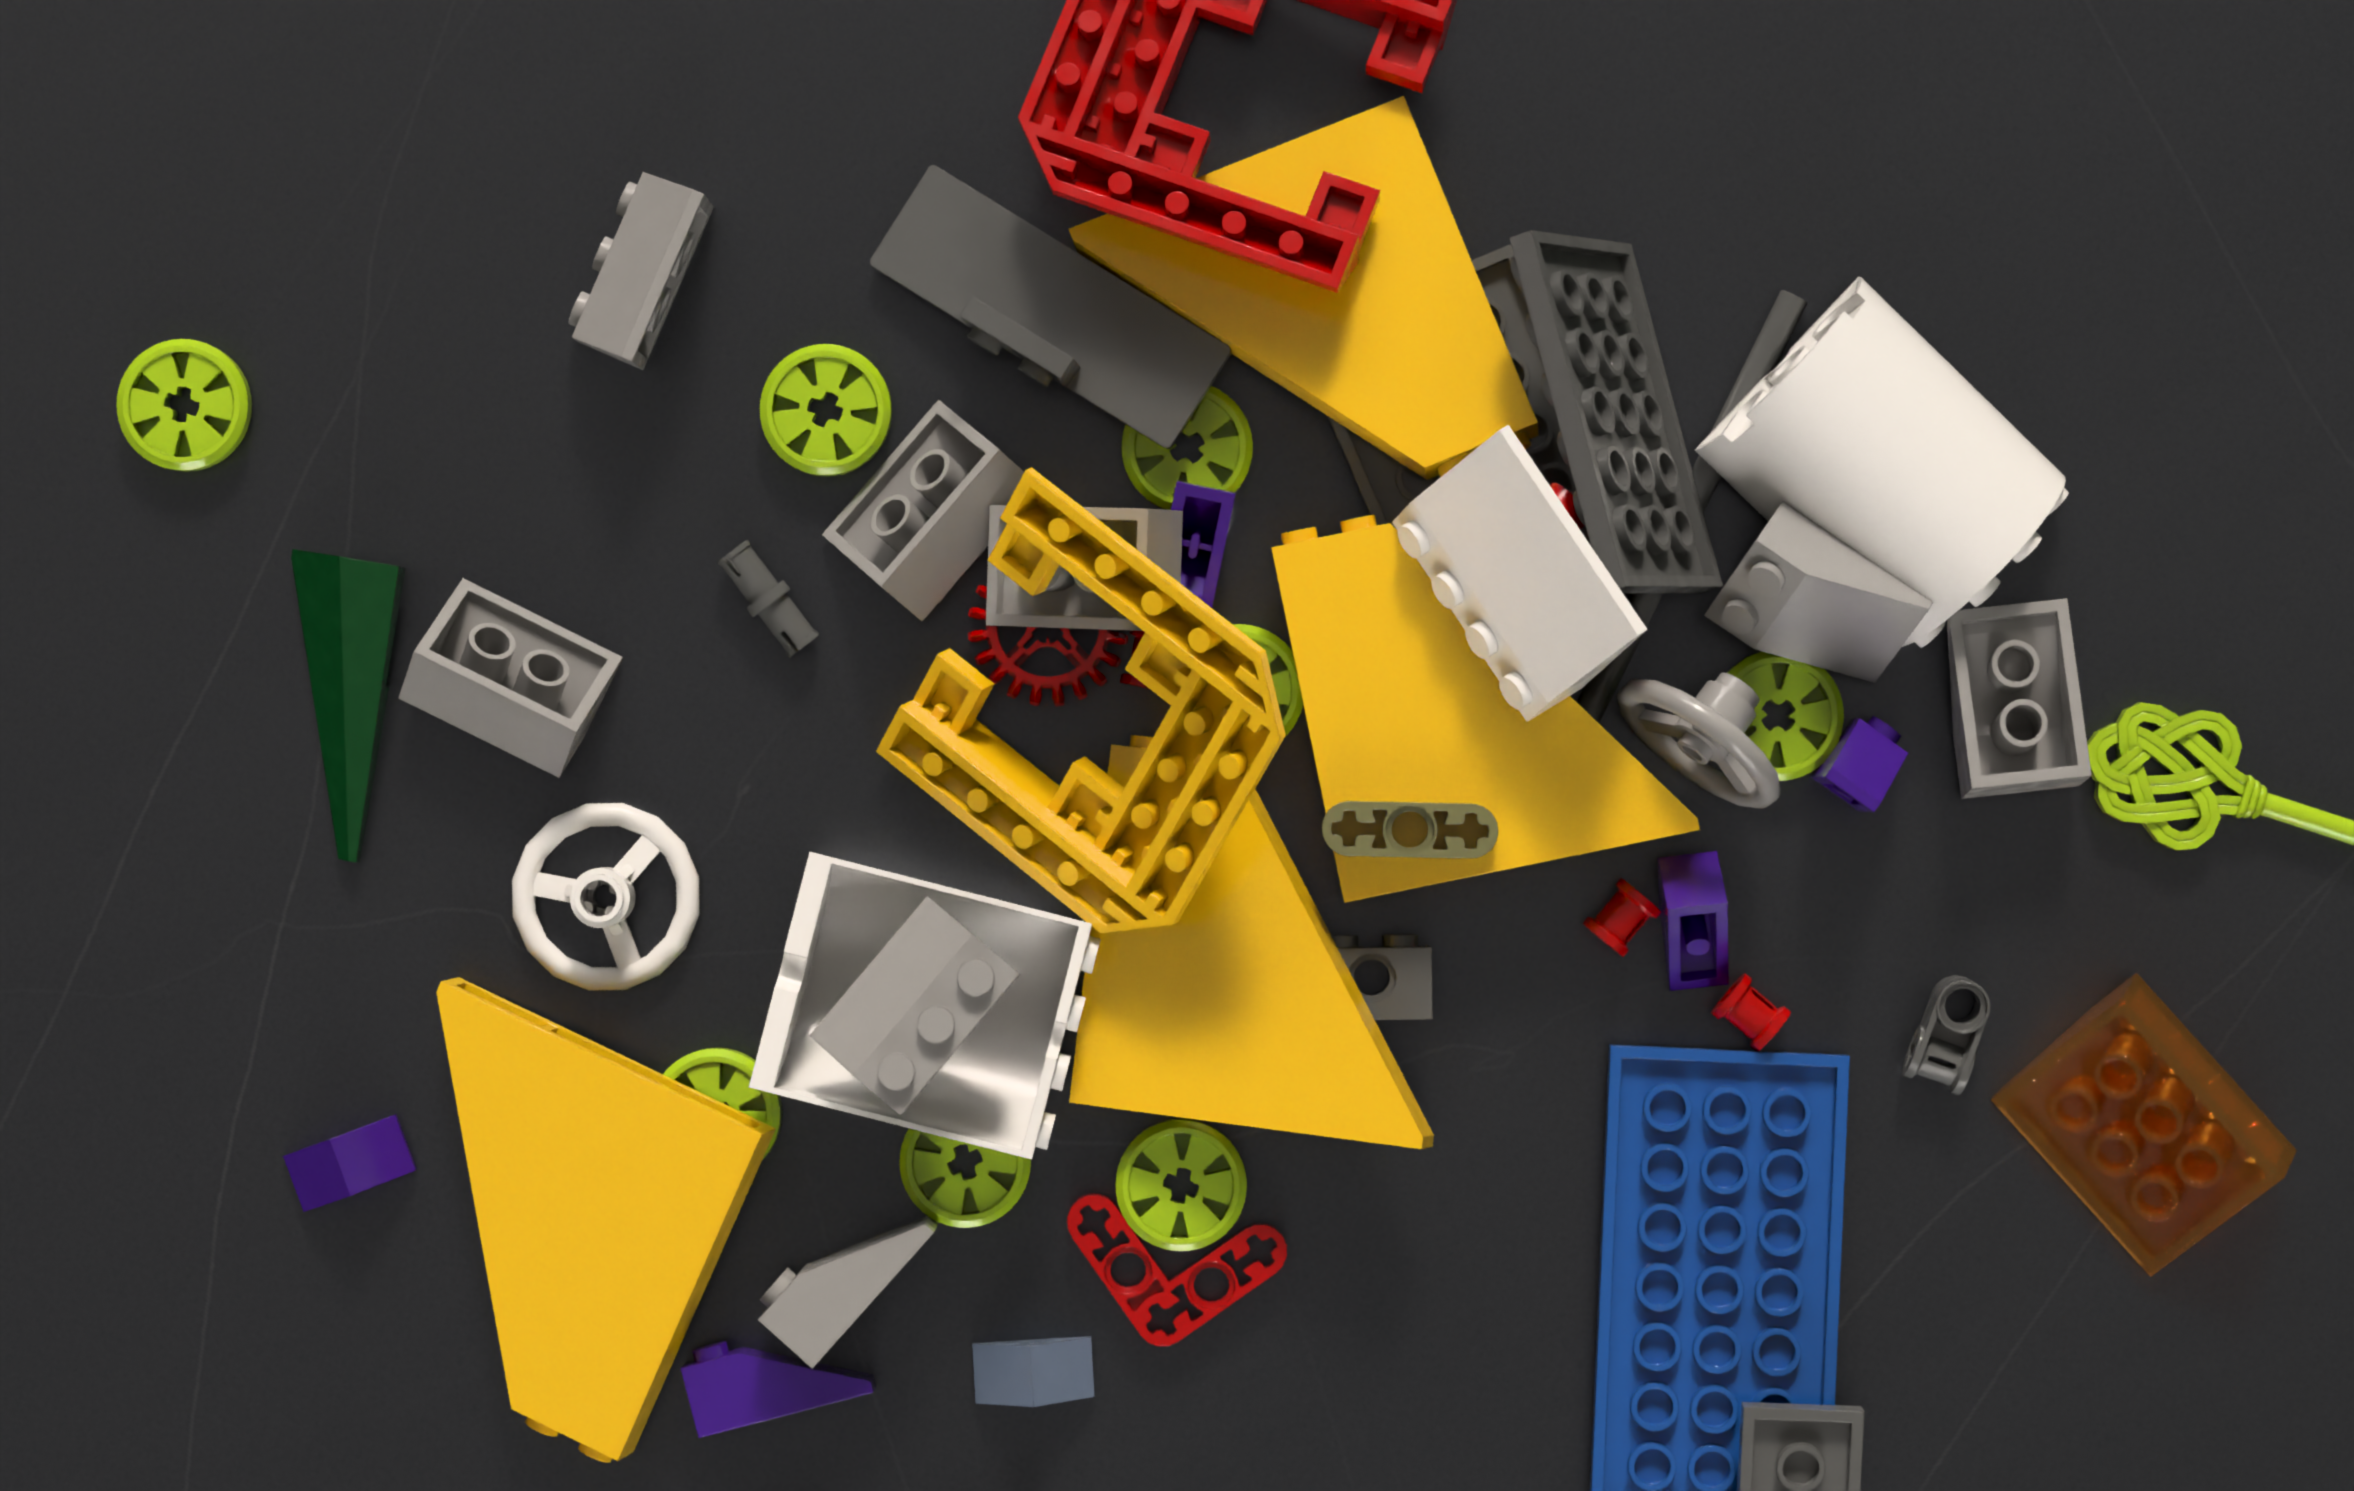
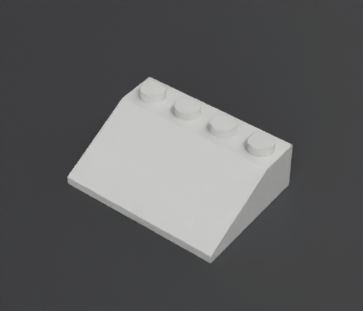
[1392,425,1647,722]

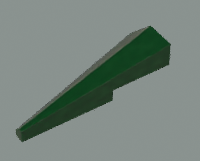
[291,549,406,862]

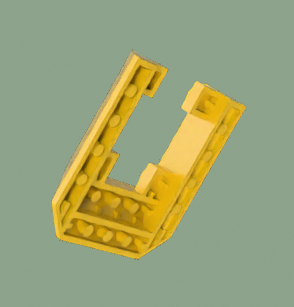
[876,467,1286,933]

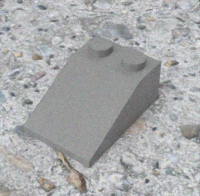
[1704,501,1933,683]
[986,505,1183,631]
[1947,598,2092,799]
[758,1215,939,1369]

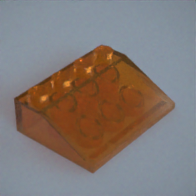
[1991,973,2297,1277]

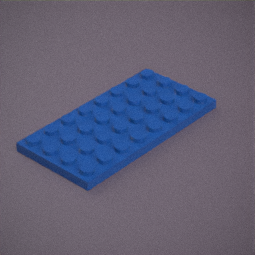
[1590,1044,1850,1491]

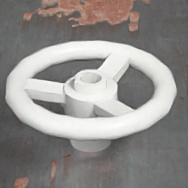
[512,803,700,991]

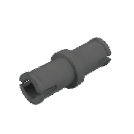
[717,540,819,658]

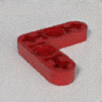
[1067,1193,1287,1347]

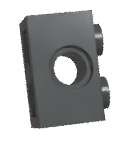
[1331,934,1433,1020]

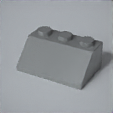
[568,172,714,370]
[822,399,1024,621]
[398,578,623,778]
[809,896,1020,1115]

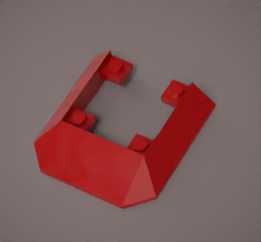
[1018,0,1457,293]

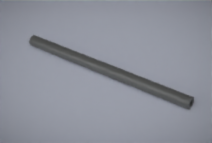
[1577,290,1807,723]

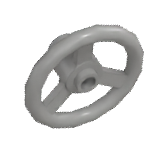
[1617,673,1781,809]

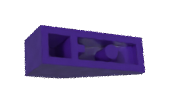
[680,1341,876,1438]

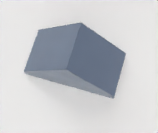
[972,1336,1095,1407]

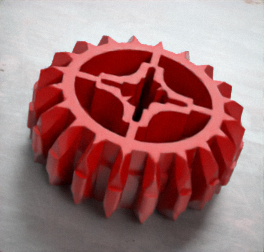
[968,585,1128,706]

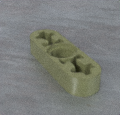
[1322,801,1498,858]

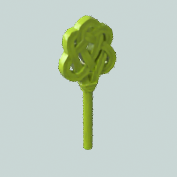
[2087,702,2354,851]

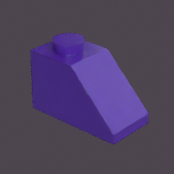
[1810,716,1908,812]
[1657,851,1729,991]

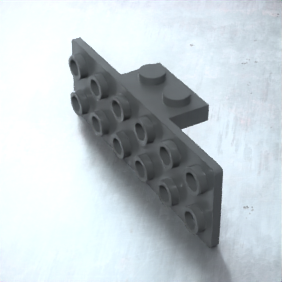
[870,165,1231,449]

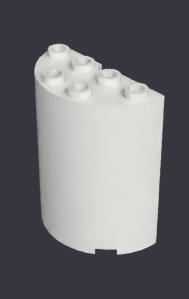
[1695,276,2069,648]
[749,852,1101,1160]

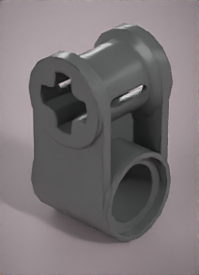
[1902,975,1991,1096]

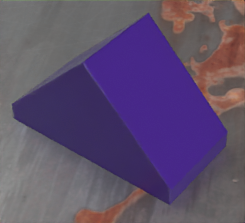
[1171,481,1236,608]
[283,1114,417,1212]

